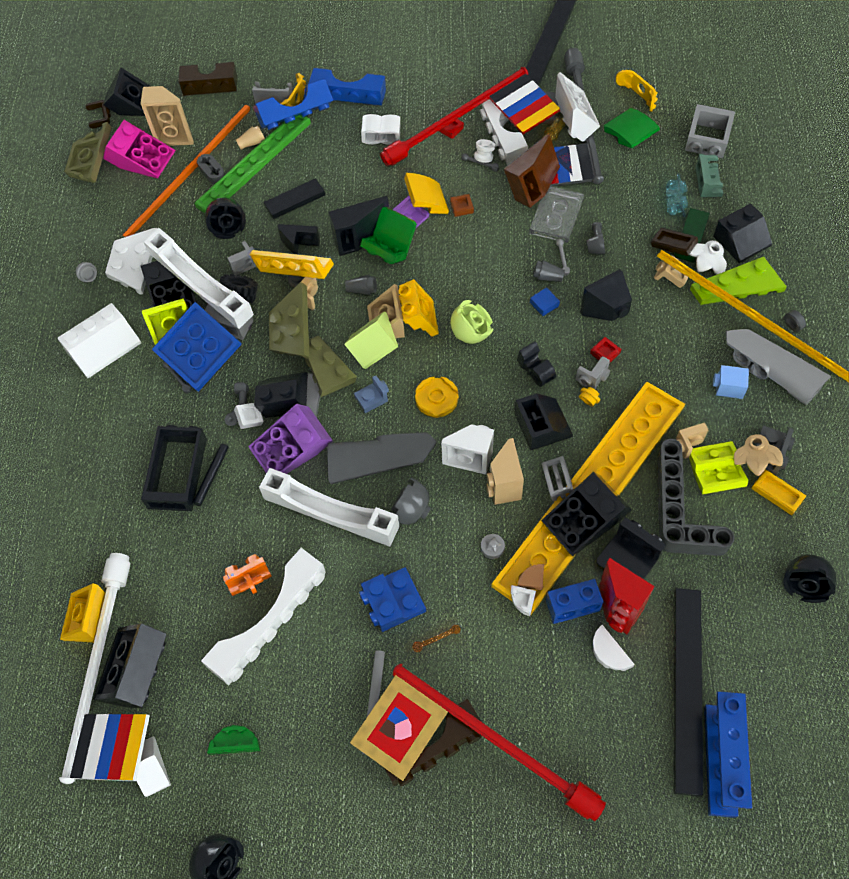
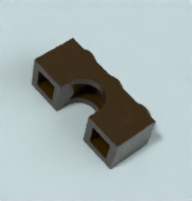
[179,62,237,96]

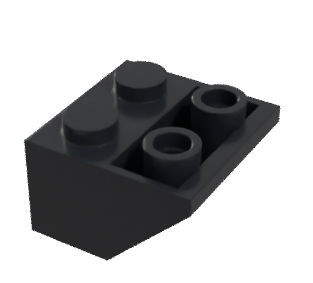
[514,393,573,450]

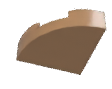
[518,564,544,590]

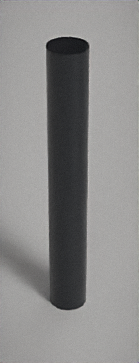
[193,444,229,506]

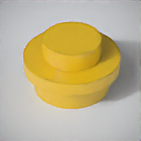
[579,387,600,407]

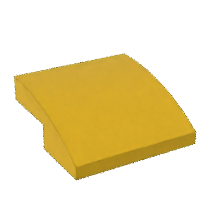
[404,173,449,214]

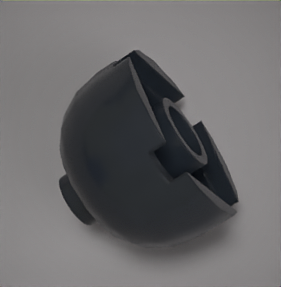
[205,197,246,239]
[783,554,837,603]
[189,834,244,879]

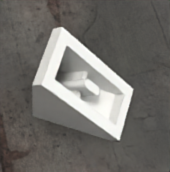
[136,736,171,797]

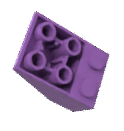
[248,404,333,474]

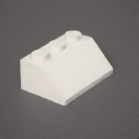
[555,72,600,142]
[58,303,141,378]

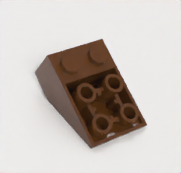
[504,134,560,208]

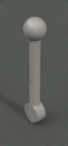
[556,239,570,276]

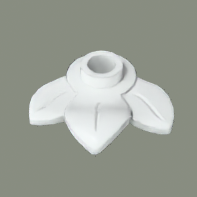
[689,240,727,275]

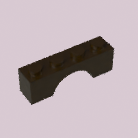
[383,699,482,787]

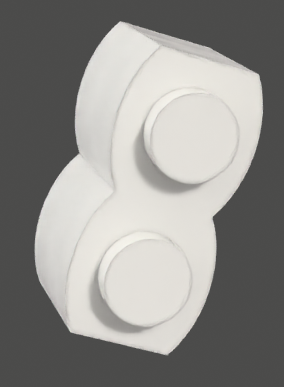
[361,114,401,145]

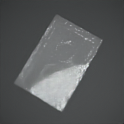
[529,186,584,243]

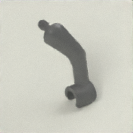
[225,382,249,426]

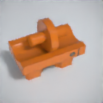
[223,554,272,596]

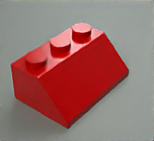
[598,558,655,635]

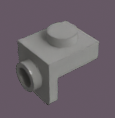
[575,356,610,389]

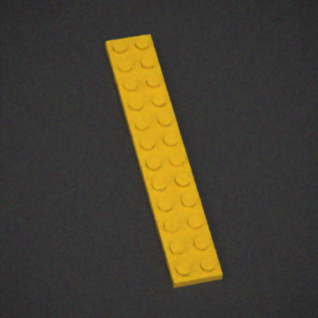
[491,382,685,615]

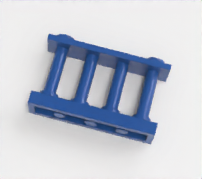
[704,692,752,818]

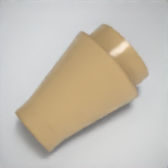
[235,125,265,150]

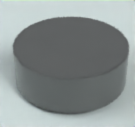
[784,310,806,332]

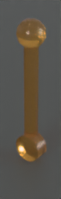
[412,625,461,652]

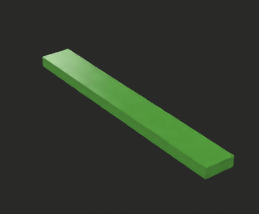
[194,115,311,213]

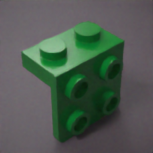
[360,207,417,264]

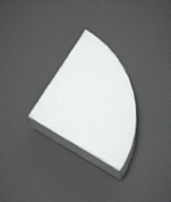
[511,585,536,616]

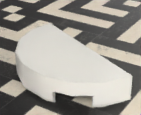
[592,625,635,671]

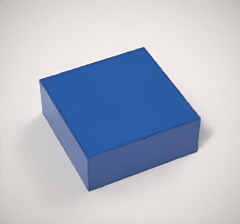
[530,288,560,316]

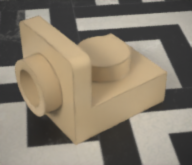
[654,255,688,288]
[300,277,318,310]
[676,422,708,459]

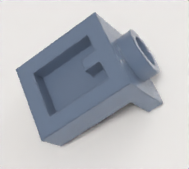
[354,375,389,413]

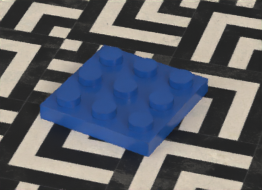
[152,302,242,392]

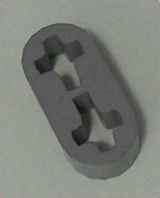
[197,154,225,185]

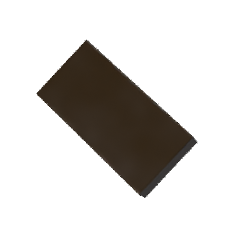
[651,228,698,256]

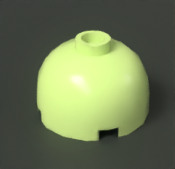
[450,300,493,344]

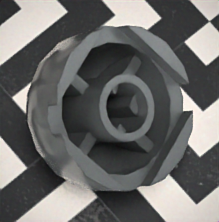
[391,477,431,525]

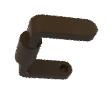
[85,100,111,129]

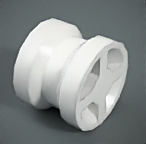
[474,139,495,163]

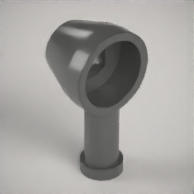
[587,222,605,255]

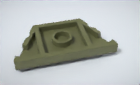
[64,122,112,183]
[269,282,310,359]

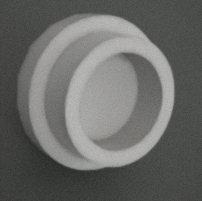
[75,262,97,282]

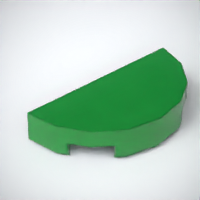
[207,725,261,755]

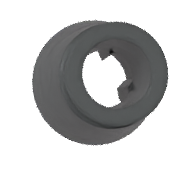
[533,260,565,282]
[345,274,377,295]

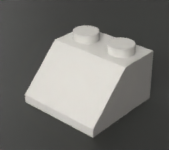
[441,424,494,475]

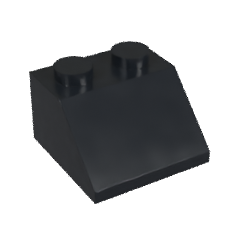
[713,203,772,263]
[254,372,308,418]

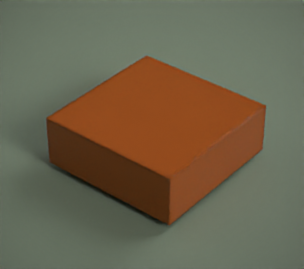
[450,194,474,217]

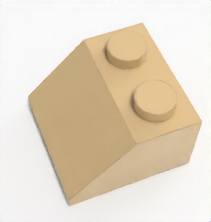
[486,438,524,505]

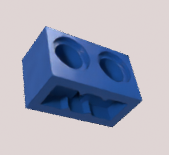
[545,579,604,624]

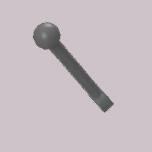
[461,153,499,172]
[163,361,191,393]

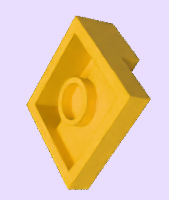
[398,279,439,337]

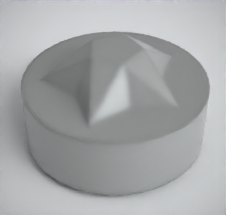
[481,534,505,559]

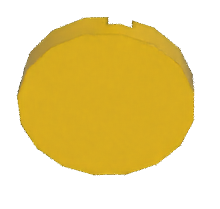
[415,376,459,418]

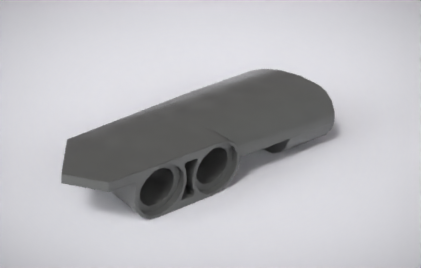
[327,432,437,484]

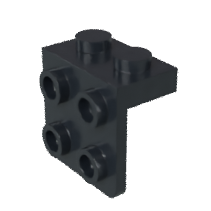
[596,517,666,579]

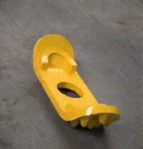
[616,70,658,112]
[280,73,306,107]

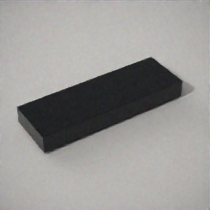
[264,178,325,219]

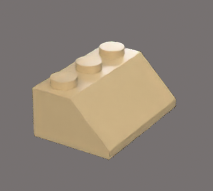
[141,86,194,146]

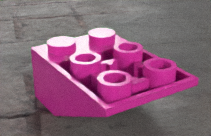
[103,120,175,179]

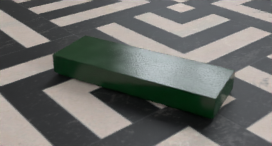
[674,208,710,263]

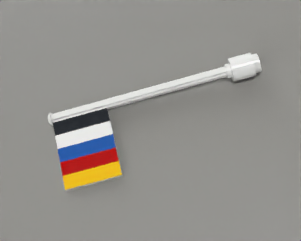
[59,553,150,784]

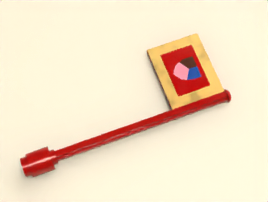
[350,664,606,822]

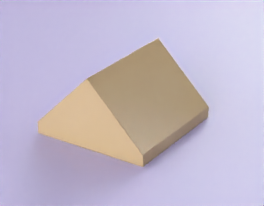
[367,284,405,338]

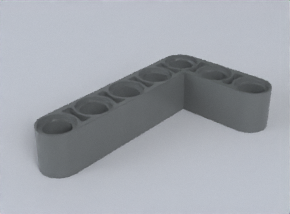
[657,438,735,556]

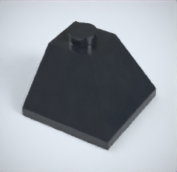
[103,67,151,116]
[580,269,632,321]

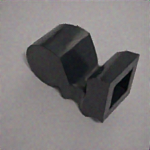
[517,341,556,387]

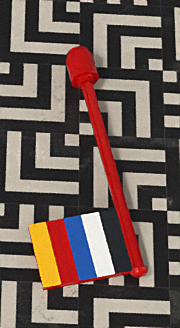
[380,67,560,167]

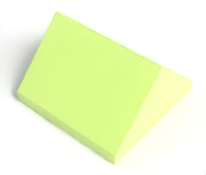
[345,311,398,369]

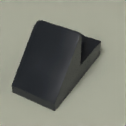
[278,224,320,254]

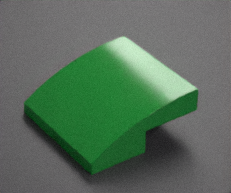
[603,108,660,148]

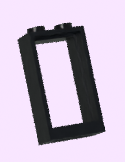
[141,425,207,512]

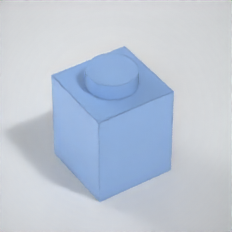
[713,365,749,399]

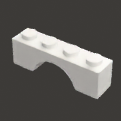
[480,99,528,166]

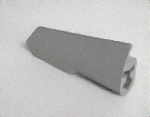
[726,329,831,405]

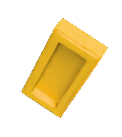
[751,469,806,516]

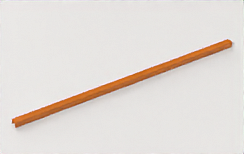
[123,105,250,237]

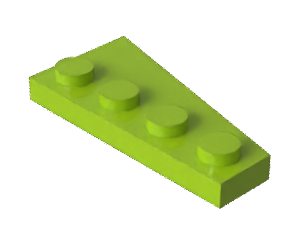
[690,257,787,305]

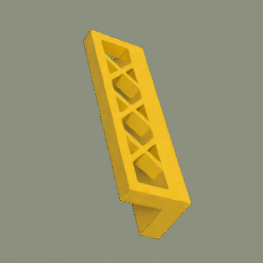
[249,250,334,279]

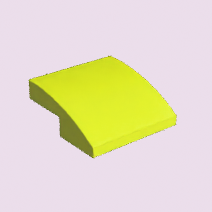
[689,441,749,494]

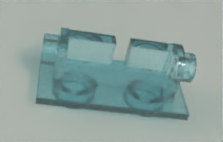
[666,173,688,217]

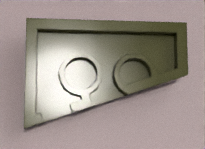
[305,335,357,397]

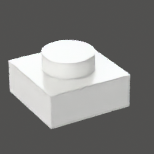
[234,403,264,429]

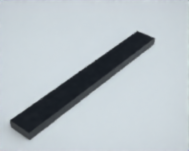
[526,0,577,86]
[674,588,703,797]

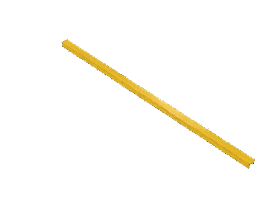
[657,250,849,382]

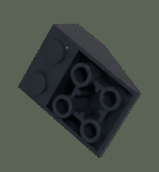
[329,196,389,256]
[141,261,197,308]
[541,472,632,556]

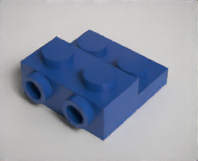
[359,567,426,632]

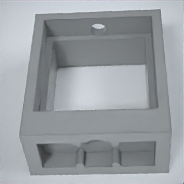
[685,104,735,158]

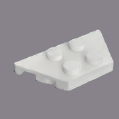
[105,228,157,294]

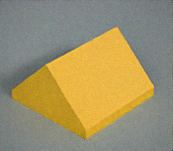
[60,583,105,643]

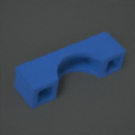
[308,68,386,106]
[253,79,333,130]

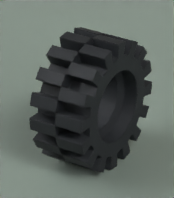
[219,274,258,303]

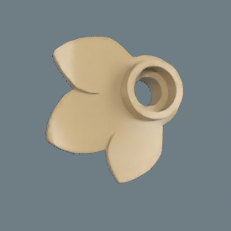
[734,434,783,476]

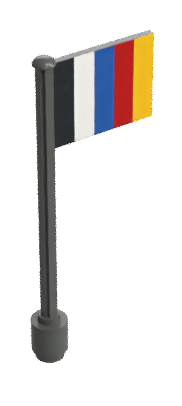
[550,48,604,187]

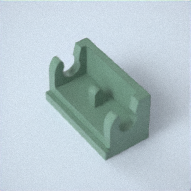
[695,154,723,197]

